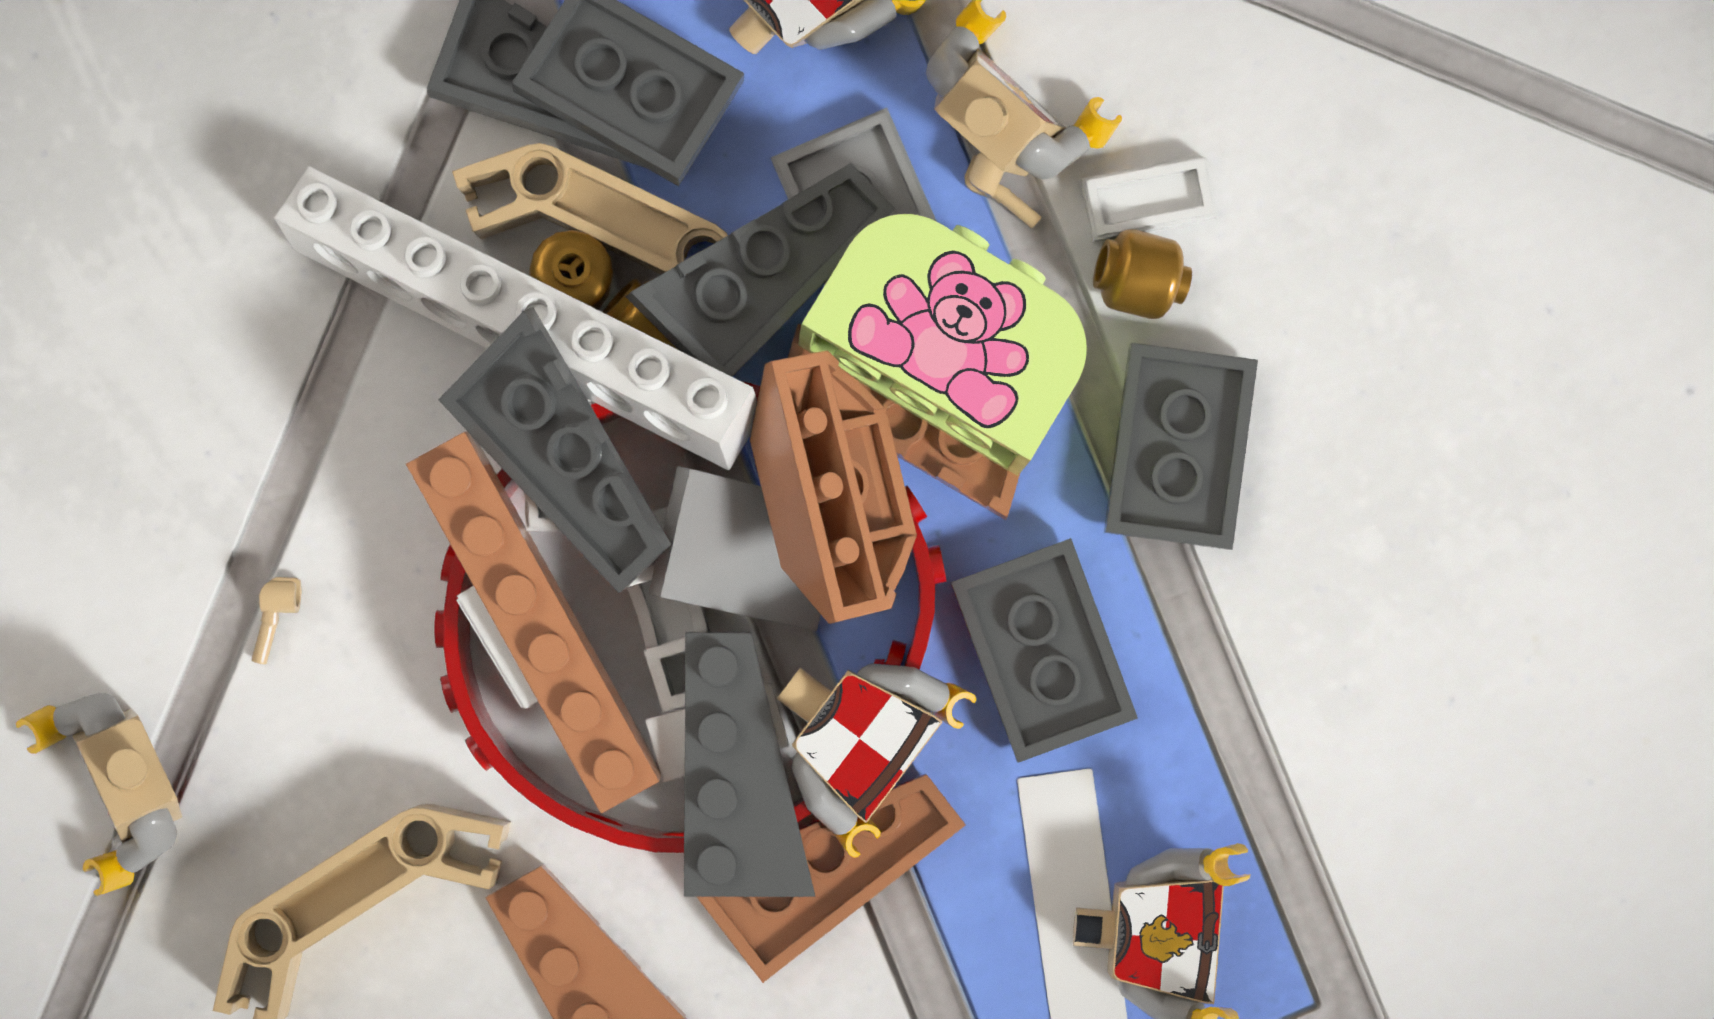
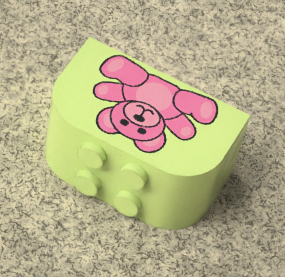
[798,214,1087,476]

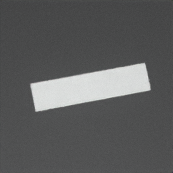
[1017,769,1127,1019]

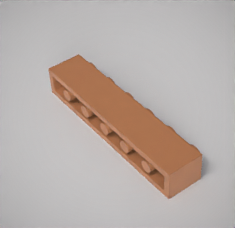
[406,431,661,814]

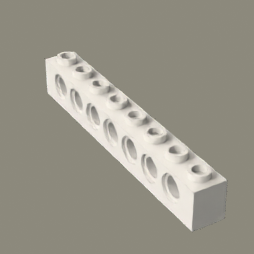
[274,166,757,470]

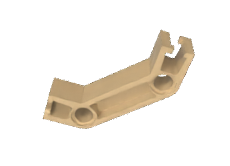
[452,143,728,275]
[212,804,511,1019]

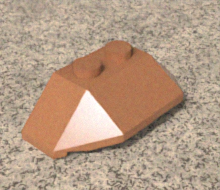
[750,350,917,624]

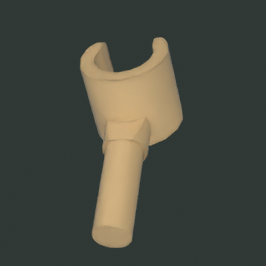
[964,153,1041,229]
[251,577,302,664]

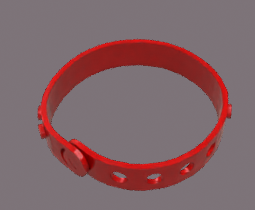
[434,381,947,853]

